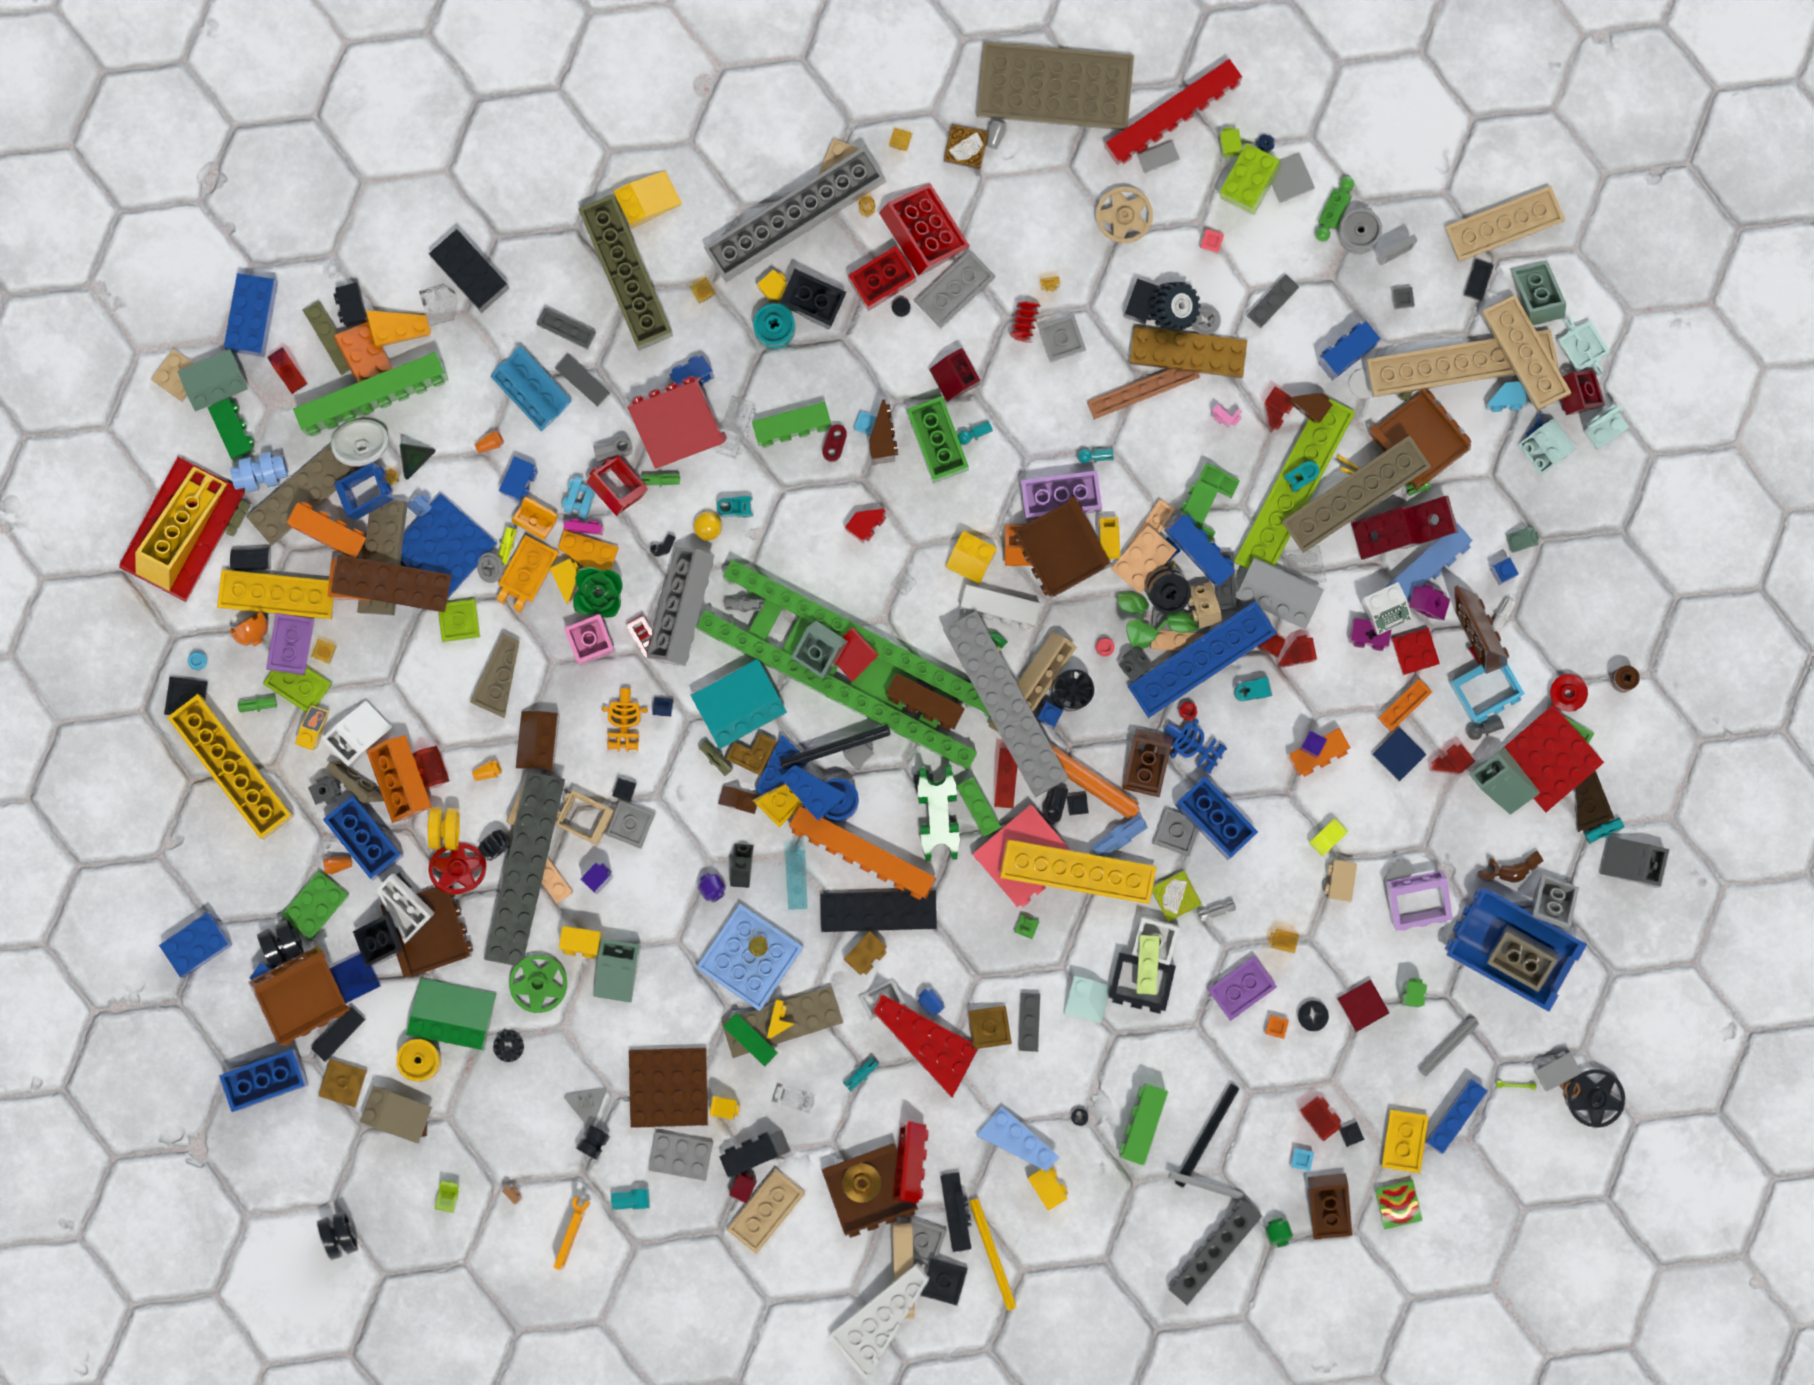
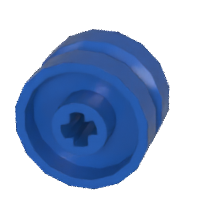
[824,778,859,822]

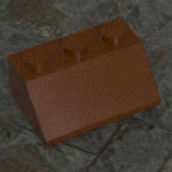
[516,711,560,772]

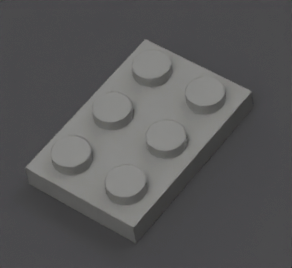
[648,1132,713,1181]

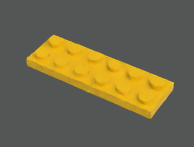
[217,570,335,620]

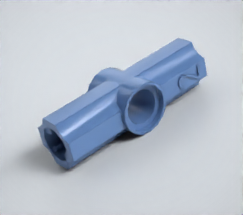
[1091,814,1148,857]

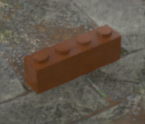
[886,673,965,731]

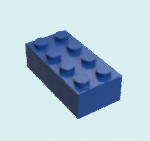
[224,273,278,357]
[1175,776,1258,861]
[323,795,404,881]
[219,1049,309,1112]

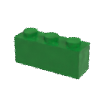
[207,398,255,461]

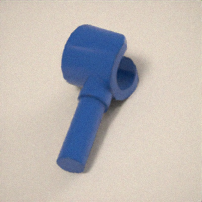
[1525,413,1549,437]

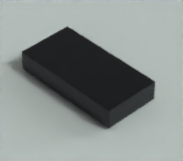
[1464,259,1494,302]

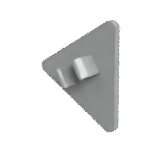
[564,1088,607,1126]

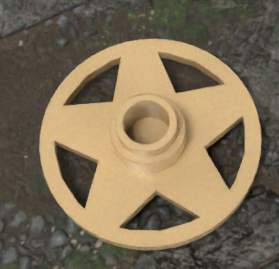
[1096,187,1153,243]

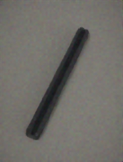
[780,725,891,769]
[1175,1084,1239,1188]

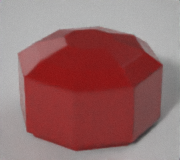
[1179,702,1198,721]

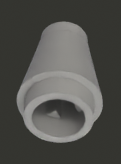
[986,120,1007,150]

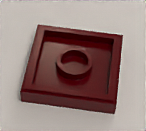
[1337,979,1390,1032]

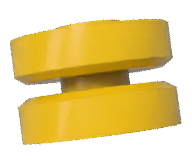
[427,807,460,850]
[396,1039,442,1082]

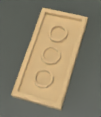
[726,1169,805,1254]

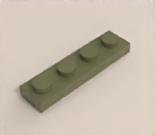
[303,301,350,376]

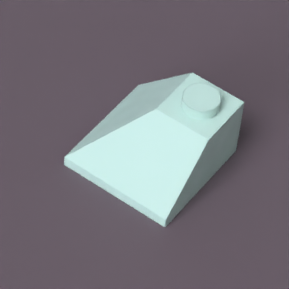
[1064,976,1111,1023]

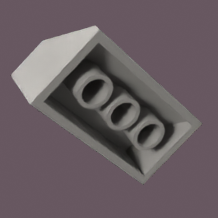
[1236,557,1324,630]

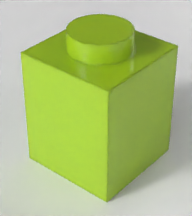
[1219,127,1242,158]

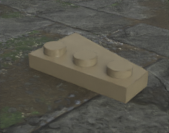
[326,761,384,803]

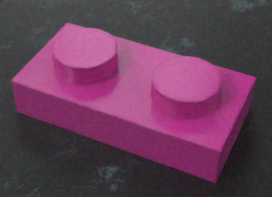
[564,519,604,535]

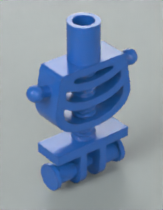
[1164,719,1227,774]

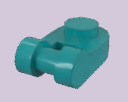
[1284,461,1319,493]

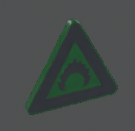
[400,443,436,480]

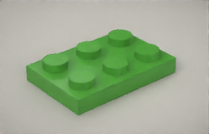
[282,871,349,940]

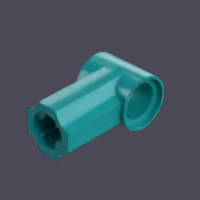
[611,1189,650,1210]

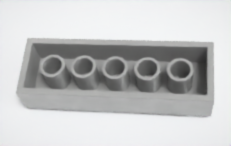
[646,547,715,666]

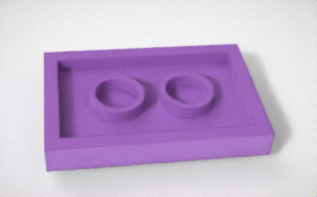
[266,613,315,676]
[1207,956,1277,1021]

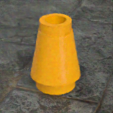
[472,760,502,782]

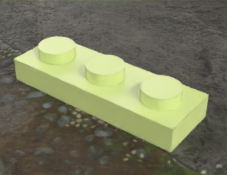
[1136,935,1160,995]

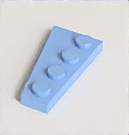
[976,1106,1060,1172]

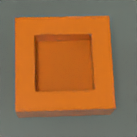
[1265,1015,1289,1039]

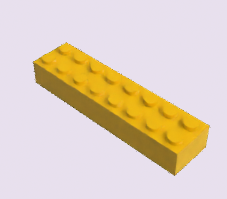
[167,694,294,840]

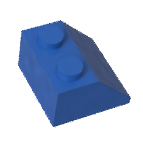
[669,355,715,386]

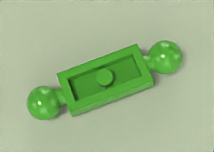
[1315,177,1355,242]

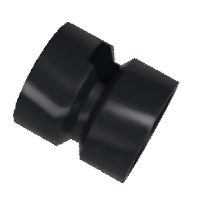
[576,1124,611,1160]

